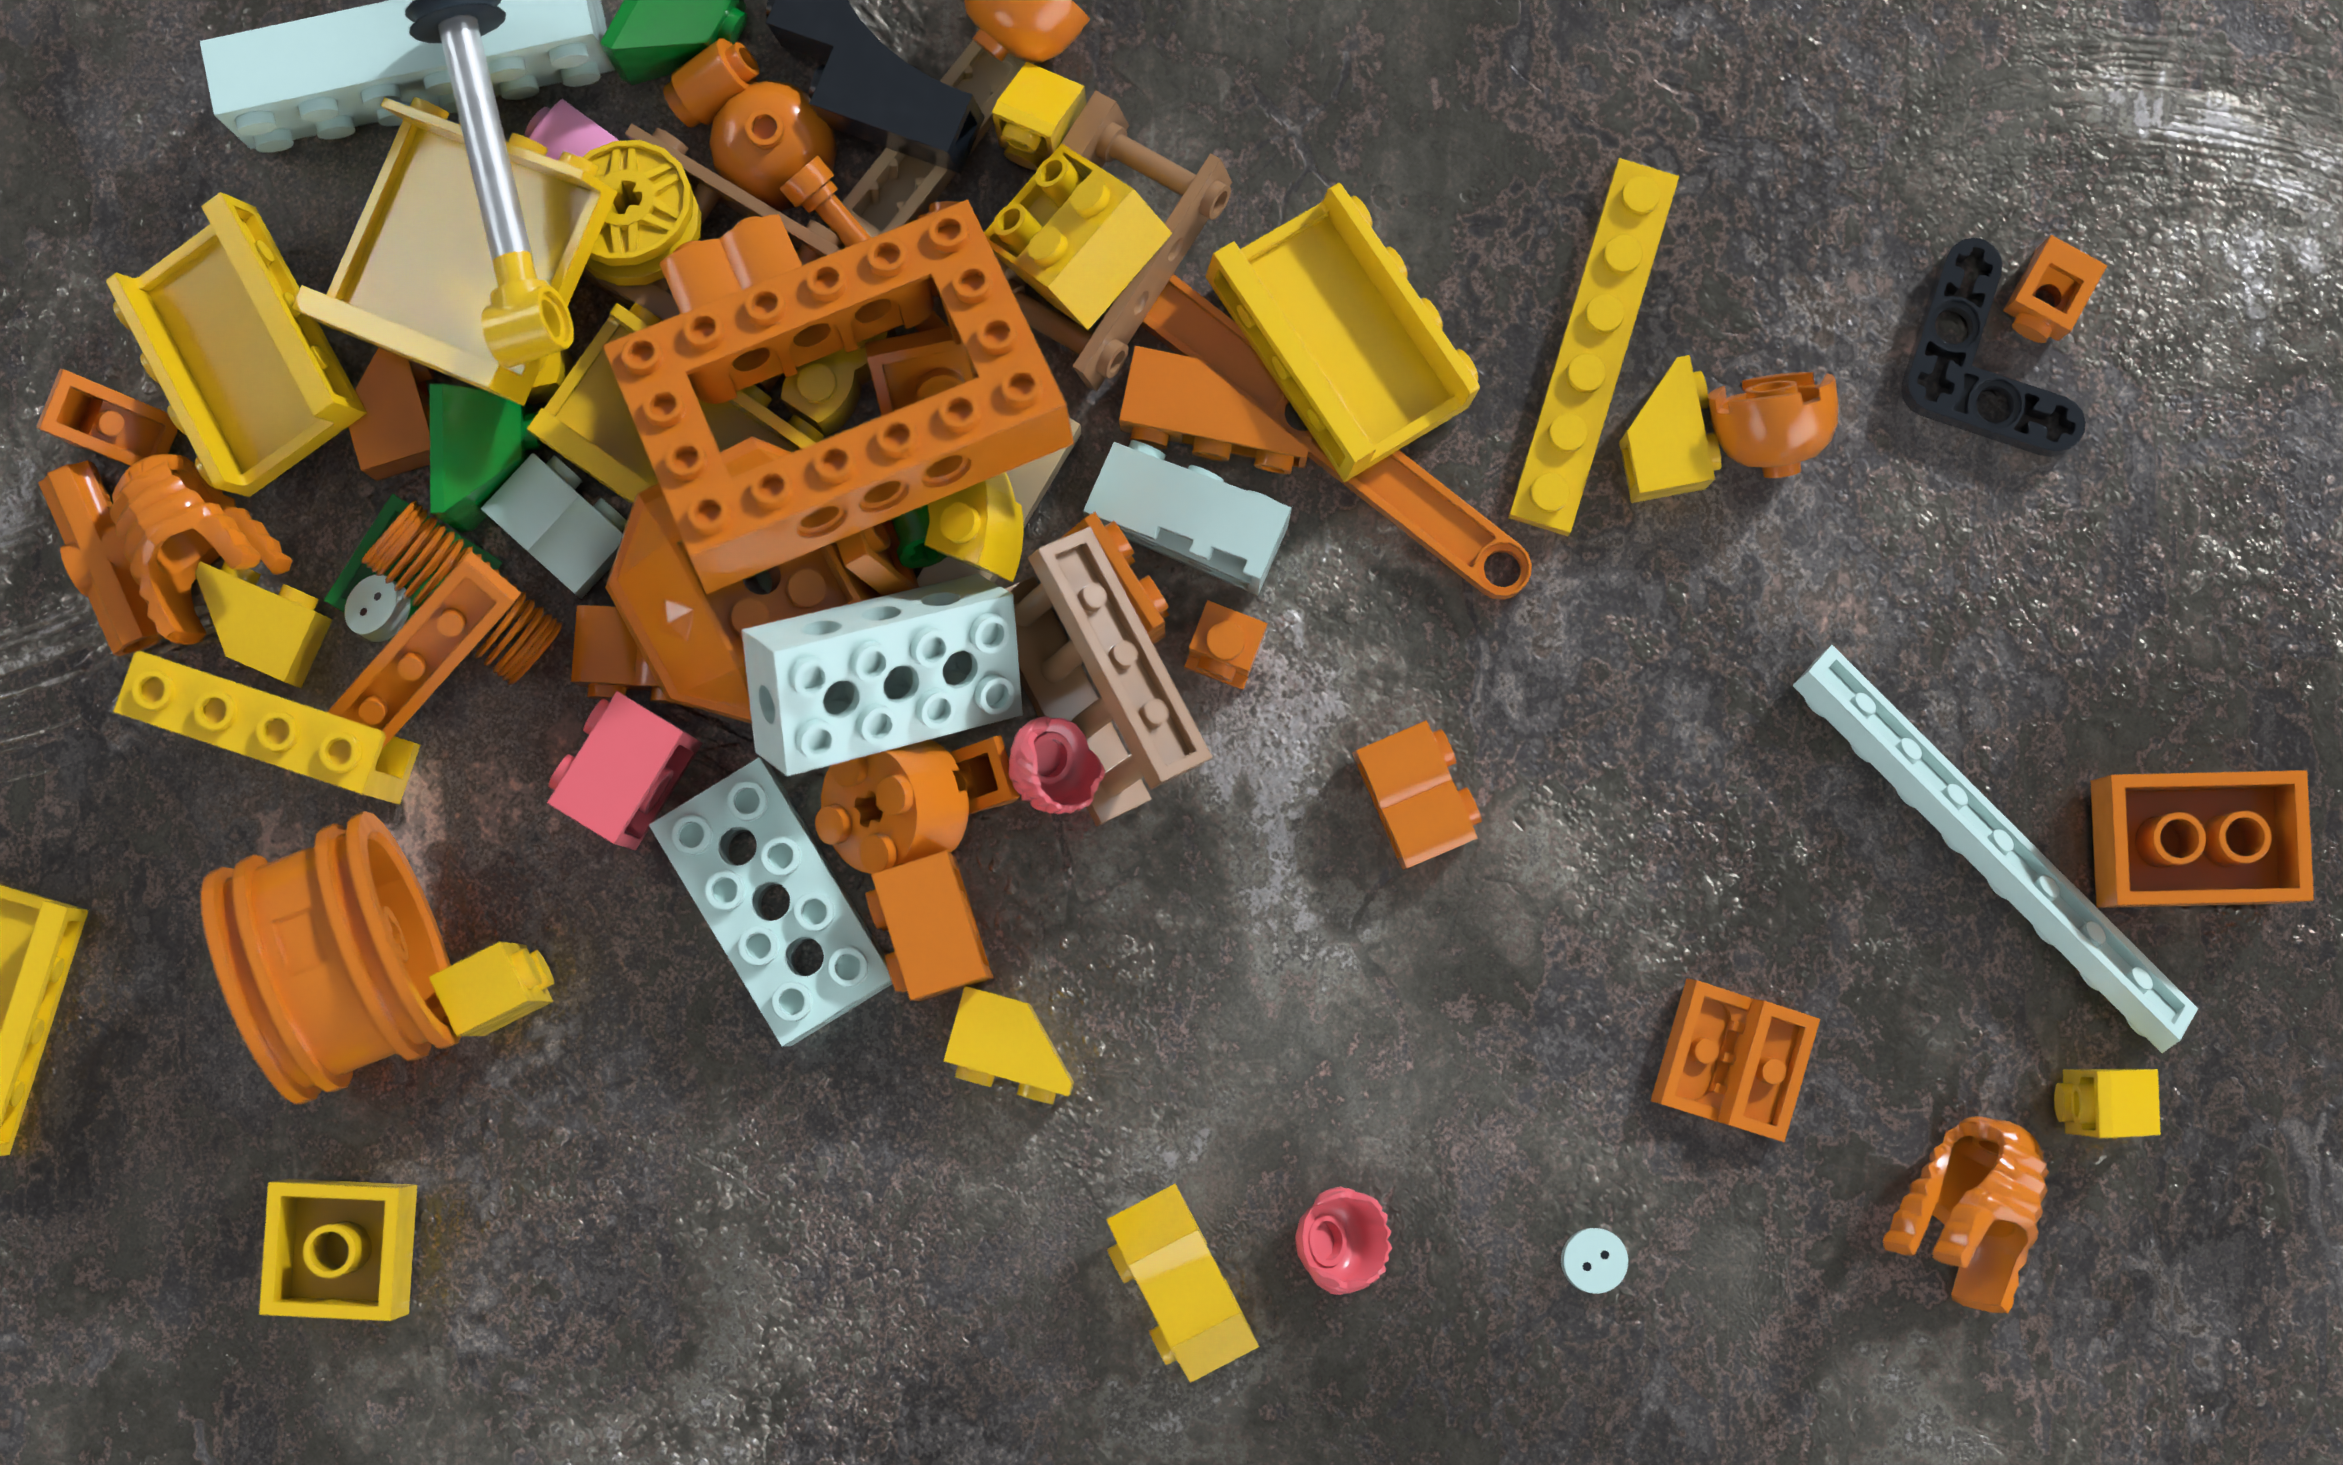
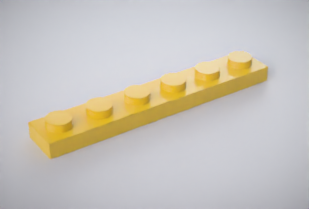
[1508,158,1679,536]

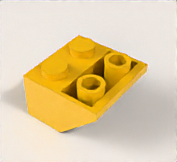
[984,143,1172,330]

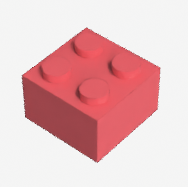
[547,691,702,851]

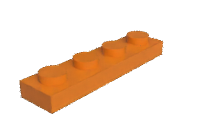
[326,551,521,750]

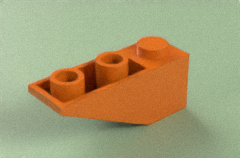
[1119,346,1309,474]

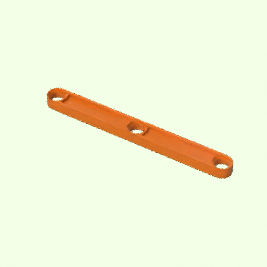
[1112,274,1532,600]

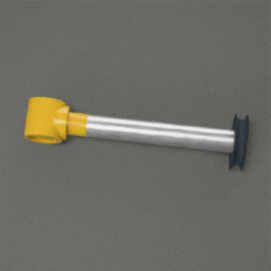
[405,0,574,368]

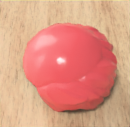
[1009,716,1105,815]
[1295,1186,1392,1295]

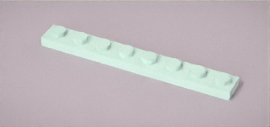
[1793,645,2198,1053]

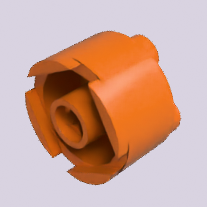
[815,739,969,874]

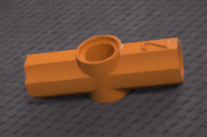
[38,460,164,656]

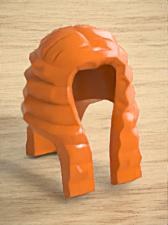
[110,454,292,645]
[1883,1116,2049,1313]

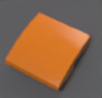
[1650,978,1820,1142]

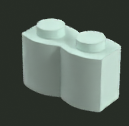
[481,453,627,599]

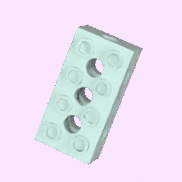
[742,574,1023,776]
[649,757,893,1047]

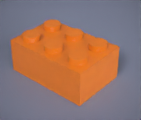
[2090,770,2314,908]

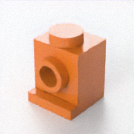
[2003,235,2108,343]
[1184,600,1268,691]

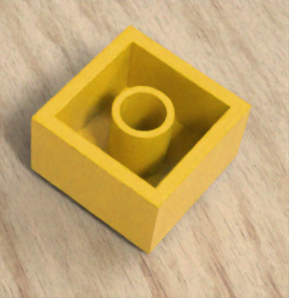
[259,1179,417,1321]

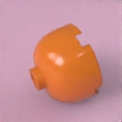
[964,0,1090,63]
[709,80,837,211]
[1708,372,1838,478]

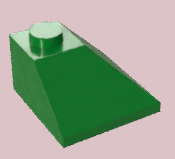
[600,0,748,85]
[429,384,543,532]

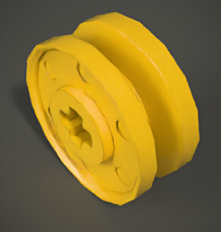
[582,140,701,286]

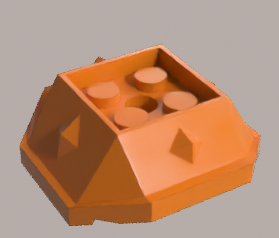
[605,437,882,724]

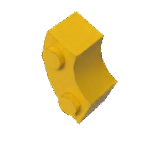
[924,472,1024,582]
[1106,1184,1259,1383]

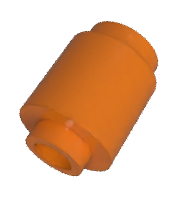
[663,38,760,128]

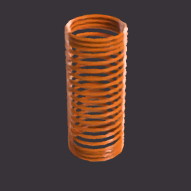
[361,500,562,685]

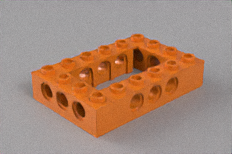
[602,199,1074,594]

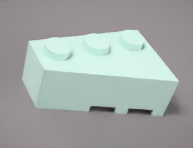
[1083,440,1292,595]

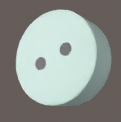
[345,575,410,642]
[1561,1228,1628,1293]

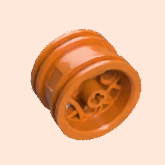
[201,811,462,1104]

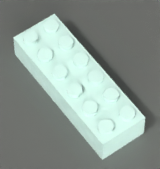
[200,0,615,153]

